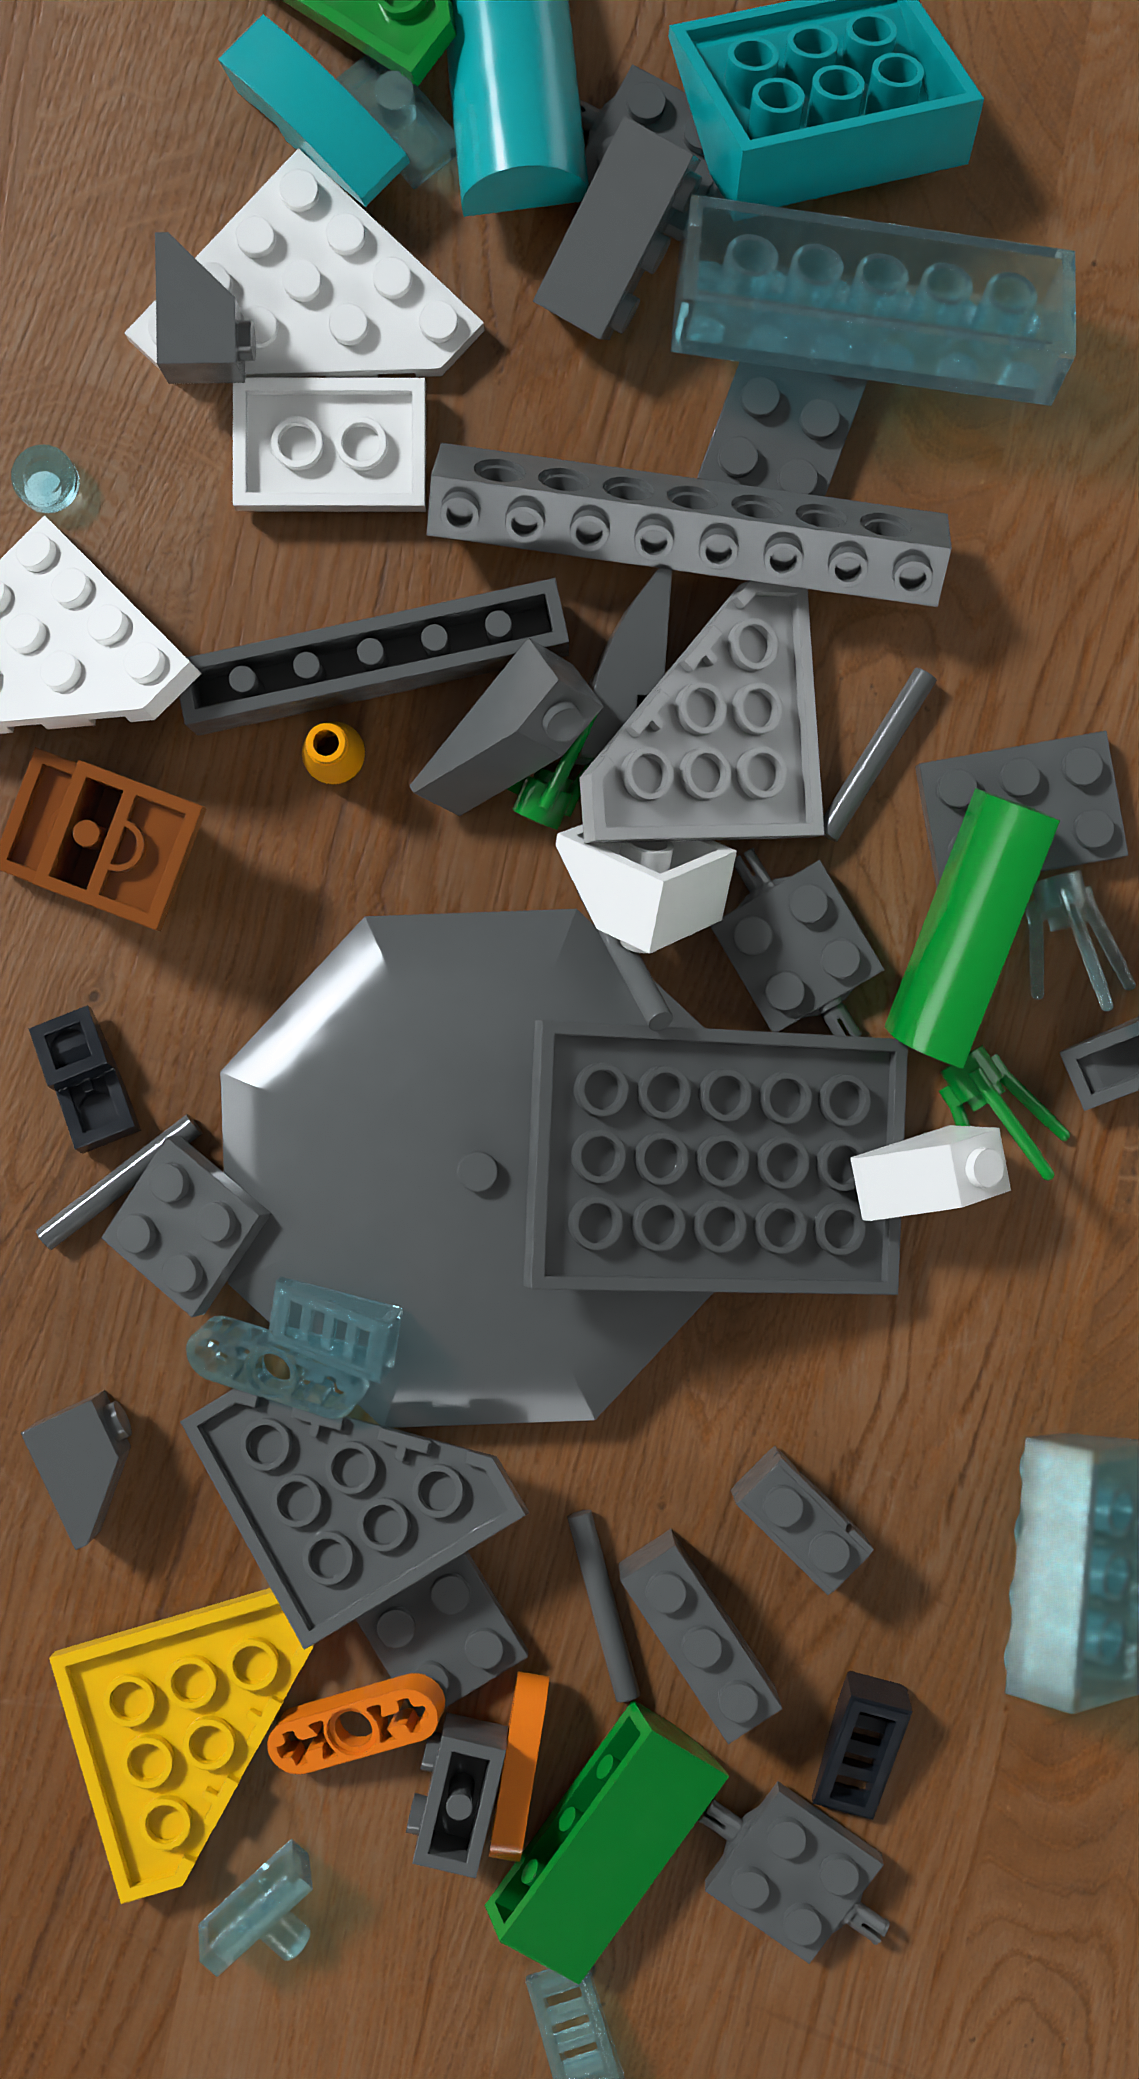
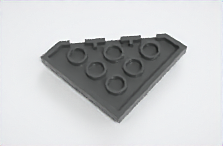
[180,1388,529,1650]

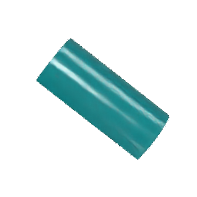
[446,0,589,217]

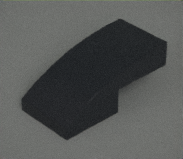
[29,1005,141,1154]

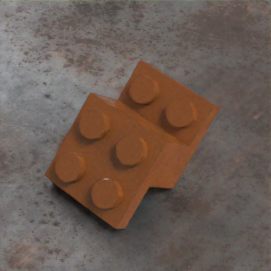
[0,747,207,931]

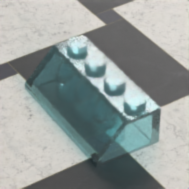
[1004,1433,1139,1714]

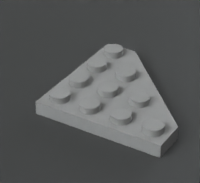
[580,581,824,844]

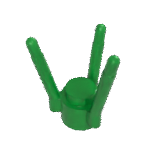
[507,714,598,830]
[938,1045,1070,1181]

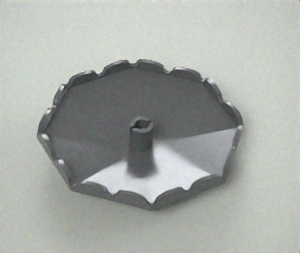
[220,909,714,1428]

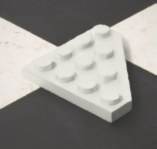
[125,148,485,378]
[0,516,202,734]

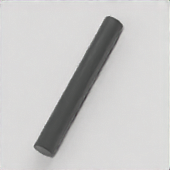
[823,667,937,842]
[577,890,673,1031]
[36,1114,203,1250]
[567,1510,640,1702]

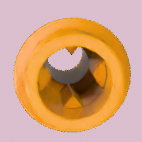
[302,721,365,784]

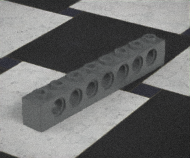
[427,443,952,607]

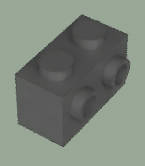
[405,1712,508,1878]

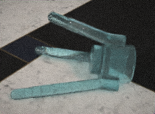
[1025,870,1136,1012]

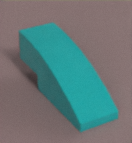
[218,14,410,207]

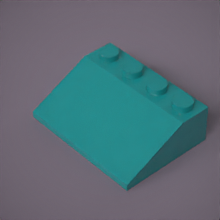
[668,0,984,217]

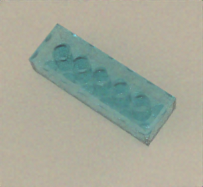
[671,194,1076,406]

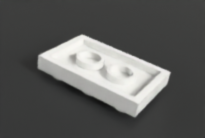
[233,377,426,512]

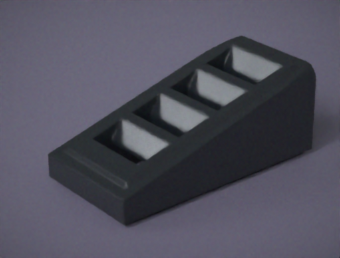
[812,1671,913,1820]

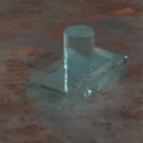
[336,55,457,190]
[198,1839,313,1977]

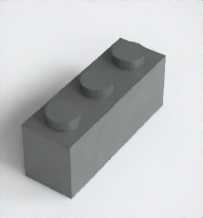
[533,115,702,340]
[619,1529,783,1744]

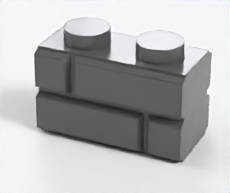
[731,1446,874,1595]

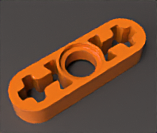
[488,1671,549,1862]
[267,1673,445,1775]

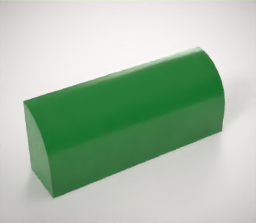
[884,788,1060,1069]
[484,1700,729,1985]

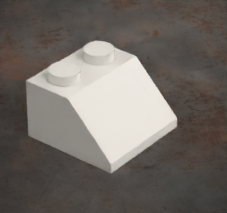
[556,824,737,954]

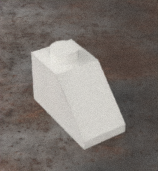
[850,1125,1011,1221]

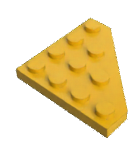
[49,1588,314,1904]

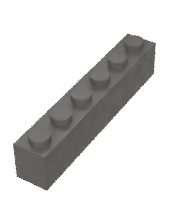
[179,578,569,736]

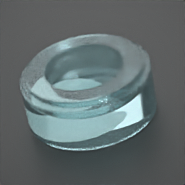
[11,444,79,513]

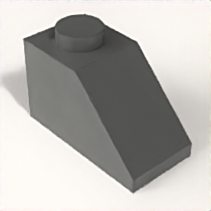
[155,232,256,384]
[21,1390,132,1550]

